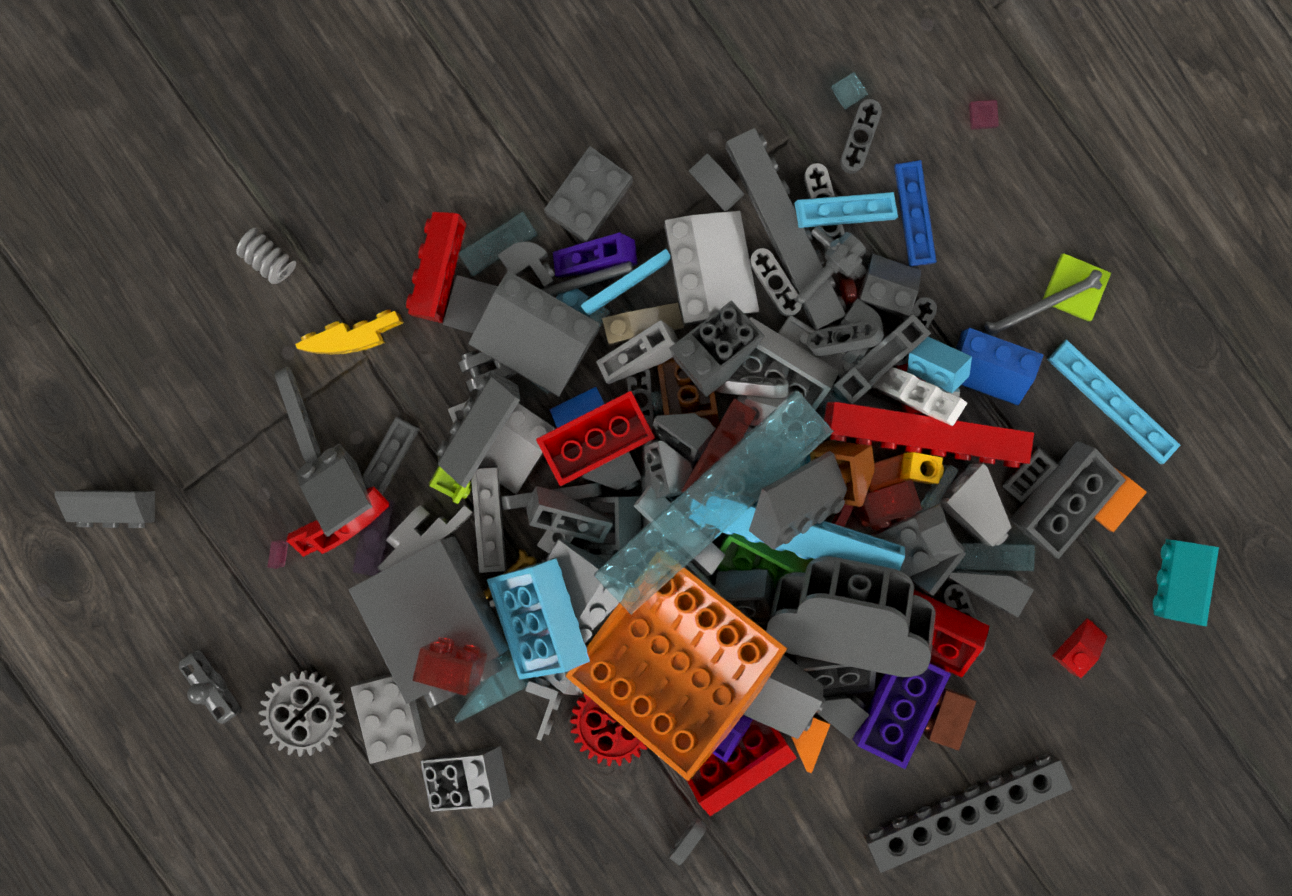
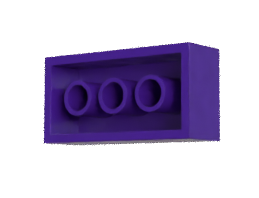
[853,662,951,769]

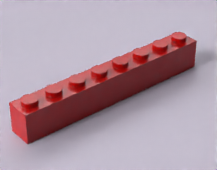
[822,402,1034,468]

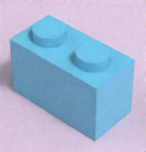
[907,337,972,393]

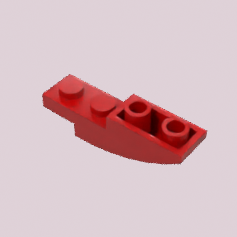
[286,486,389,557]

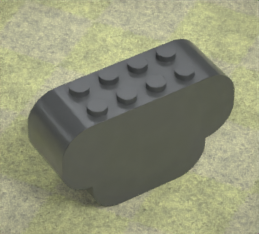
[767,556,936,677]

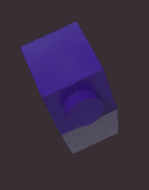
[553,232,638,278]

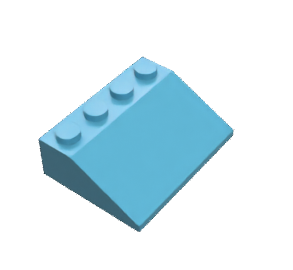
[487,558,590,680]

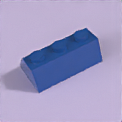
[956,328,1044,405]

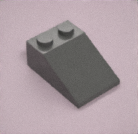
[296,444,372,537]
[947,569,1034,617]

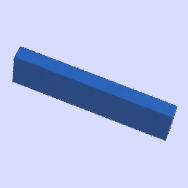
[894,160,937,267]

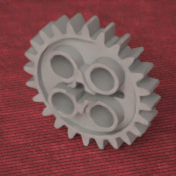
[259,670,346,757]

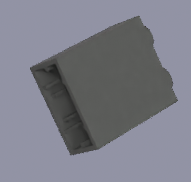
[348,536,509,708]

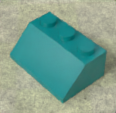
[1153,539,1219,626]

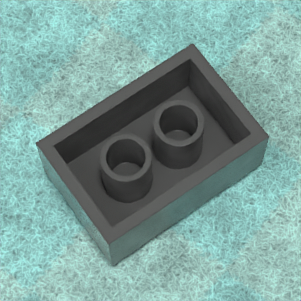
[544,146,633,243]

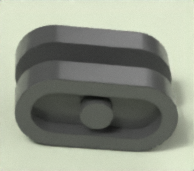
[458,351,518,392]

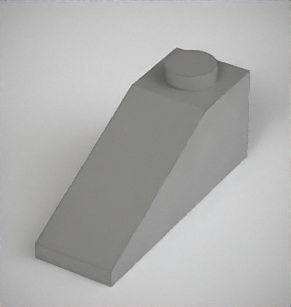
[596,320,679,384]

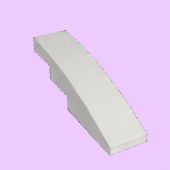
[871,367,967,426]

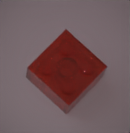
[857,479,922,530]
[412,638,487,696]

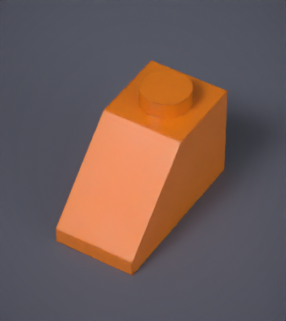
[791,714,830,773]

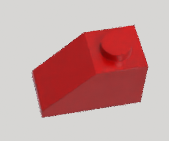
[1052,618,1107,678]

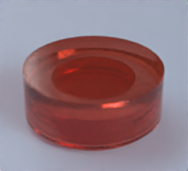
[839,278,857,305]

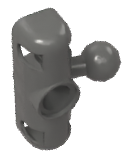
[178,650,242,724]

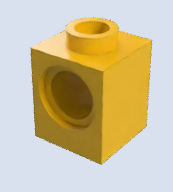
[900,452,944,484]

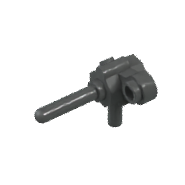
[796,226,867,304]

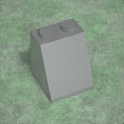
[935,464,1012,547]

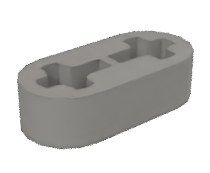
[386,505,430,548]

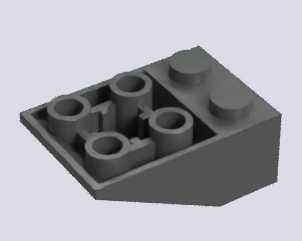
[669,300,765,397]
[420,746,511,812]

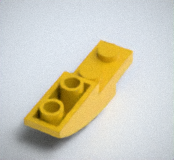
[295,310,404,355]

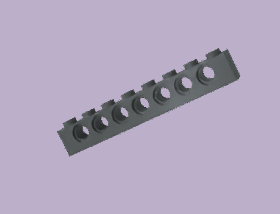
[864,754,1073,873]

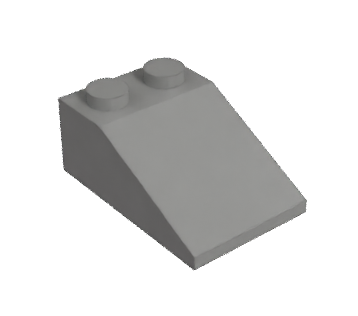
[478,403,556,495]

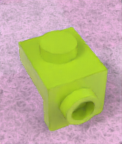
[429,466,472,504]

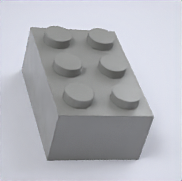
[351,673,426,764]

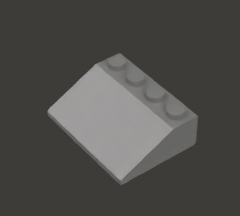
[664,211,759,326]

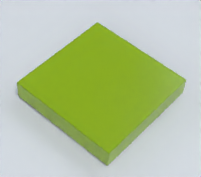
[1042,253,1111,321]

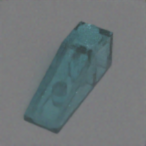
[455,655,528,723]

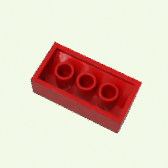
[406,212,467,323]
[536,391,655,486]
[913,590,990,678]
[686,719,797,816]

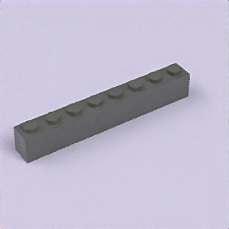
[725,128,847,331]

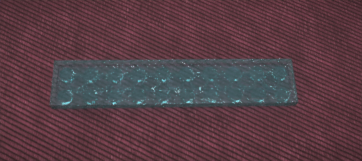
[594,390,834,615]

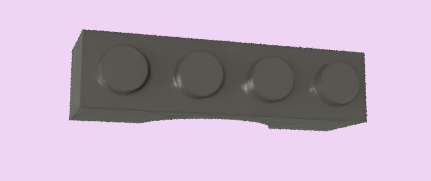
[831,314,931,404]

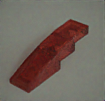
[681,399,757,505]

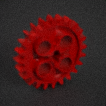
[570,693,648,766]

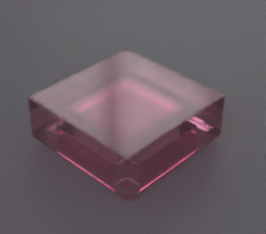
[969,100,999,130]
[267,540,289,569]

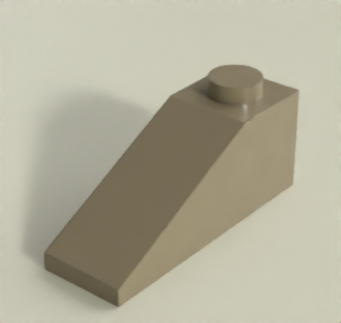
[602,303,684,347]

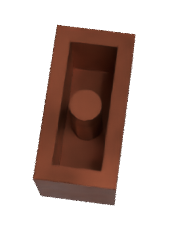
[924,688,976,751]

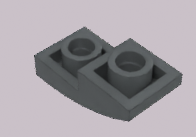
[689,153,745,212]

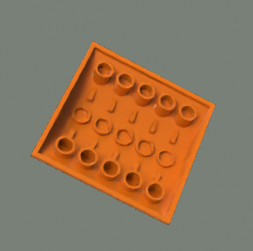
[565,548,788,781]

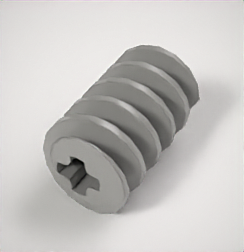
[236,228,296,284]

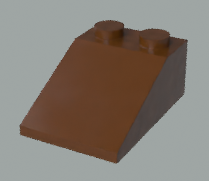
[657,357,720,428]

